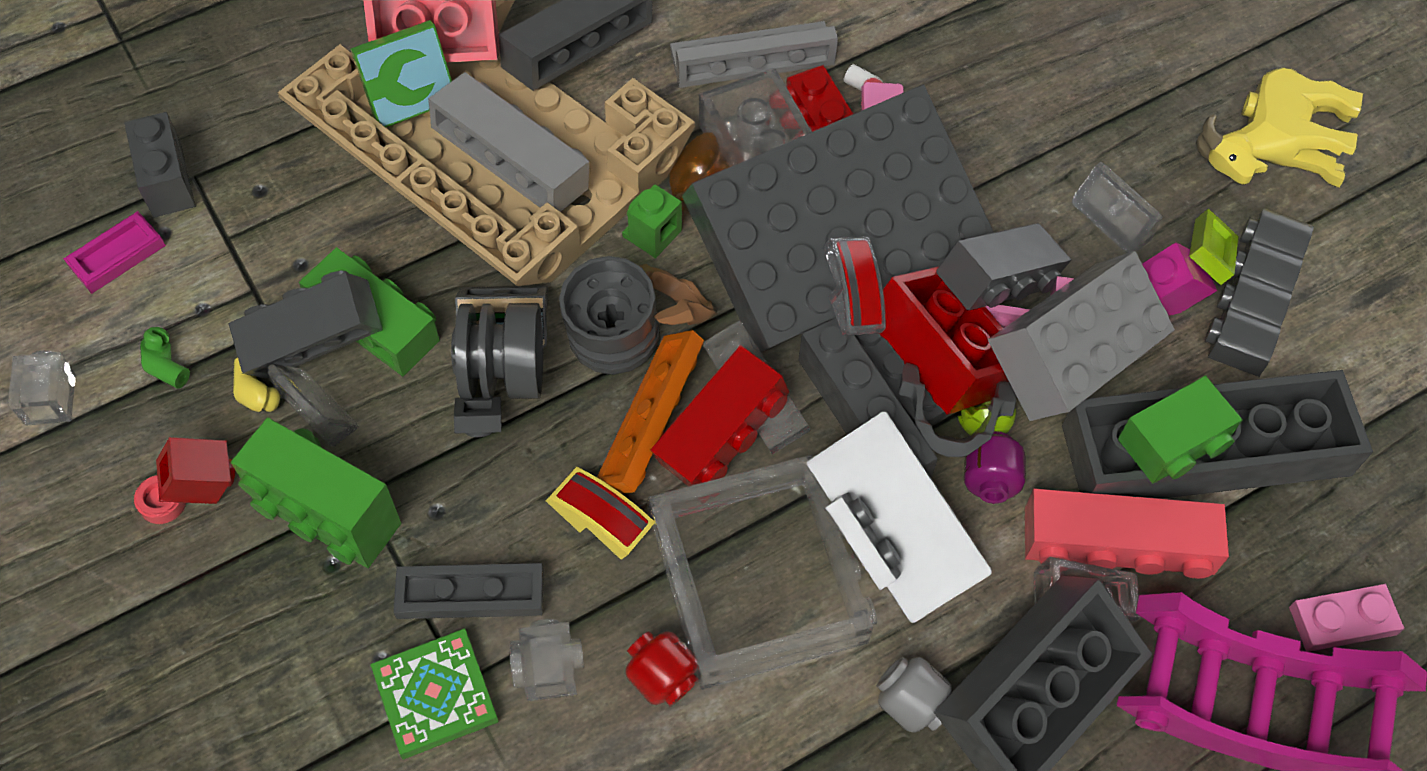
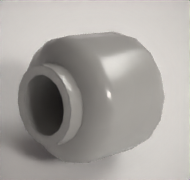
[876,657,952,732]

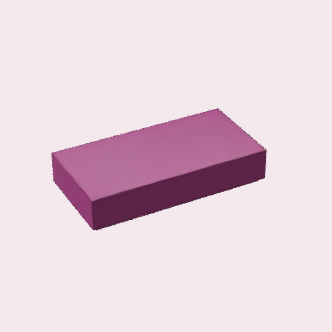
[63,211,166,294]

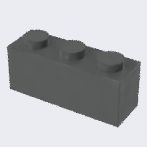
[936,223,1072,311]
[228,271,383,379]

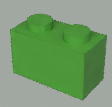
[1118,376,1242,484]

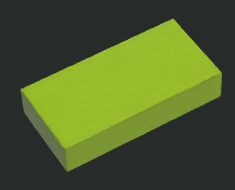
[1189,209,1239,285]

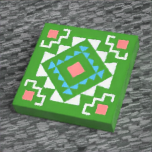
[371,628,499,760]

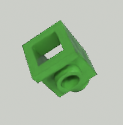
[622,184,682,259]

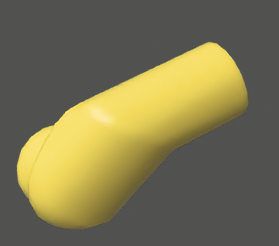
[233,358,280,412]

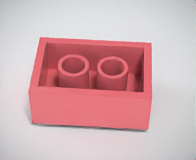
[363,0,500,62]

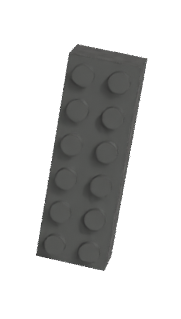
[1062,370,1373,499]

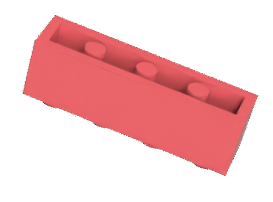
[1025,489,1229,579]

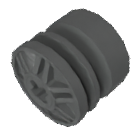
[559,256,660,375]
[451,303,543,399]

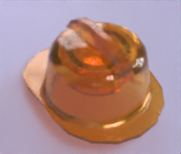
[670,132,731,203]

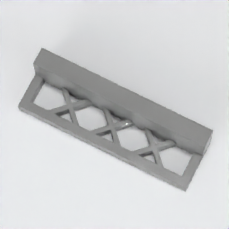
[670,21,838,88]

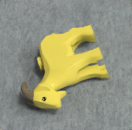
[1196,68,1363,187]

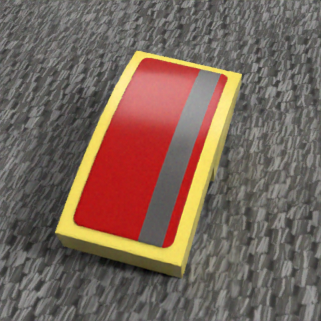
[546,467,655,560]

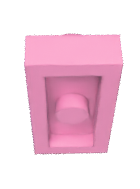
[1289,584,1405,652]

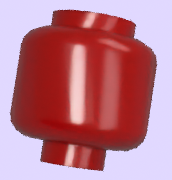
[625,631,700,707]

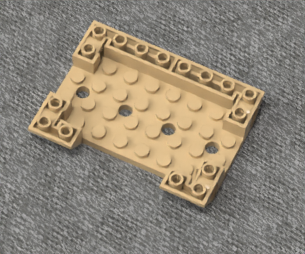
[278,0,695,286]

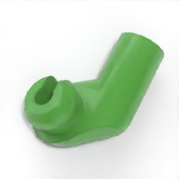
[140,327,190,389]

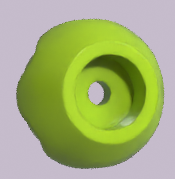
[958,401,1017,436]

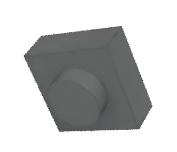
[454,396,502,437]

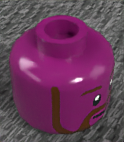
[964,431,1026,504]

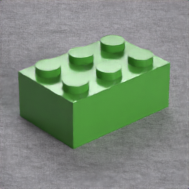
[231,417,402,569]

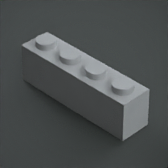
[428,72,589,212]

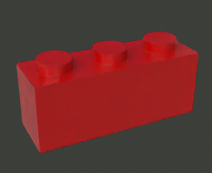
[650,345,789,496]

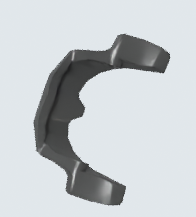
[899,363,1016,457]

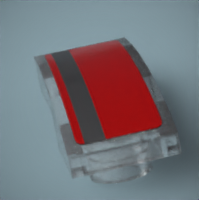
[823,237,886,336]

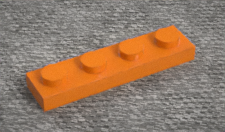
[597,330,704,494]

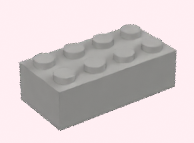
[988,251,1175,421]

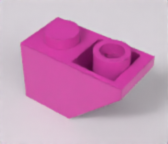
[1142,242,1217,316]

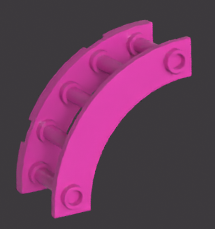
[1117,592,1427,771]

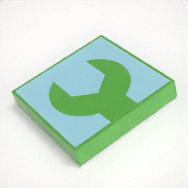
[350,20,452,127]

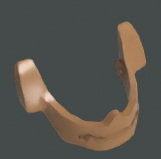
[640,264,718,325]

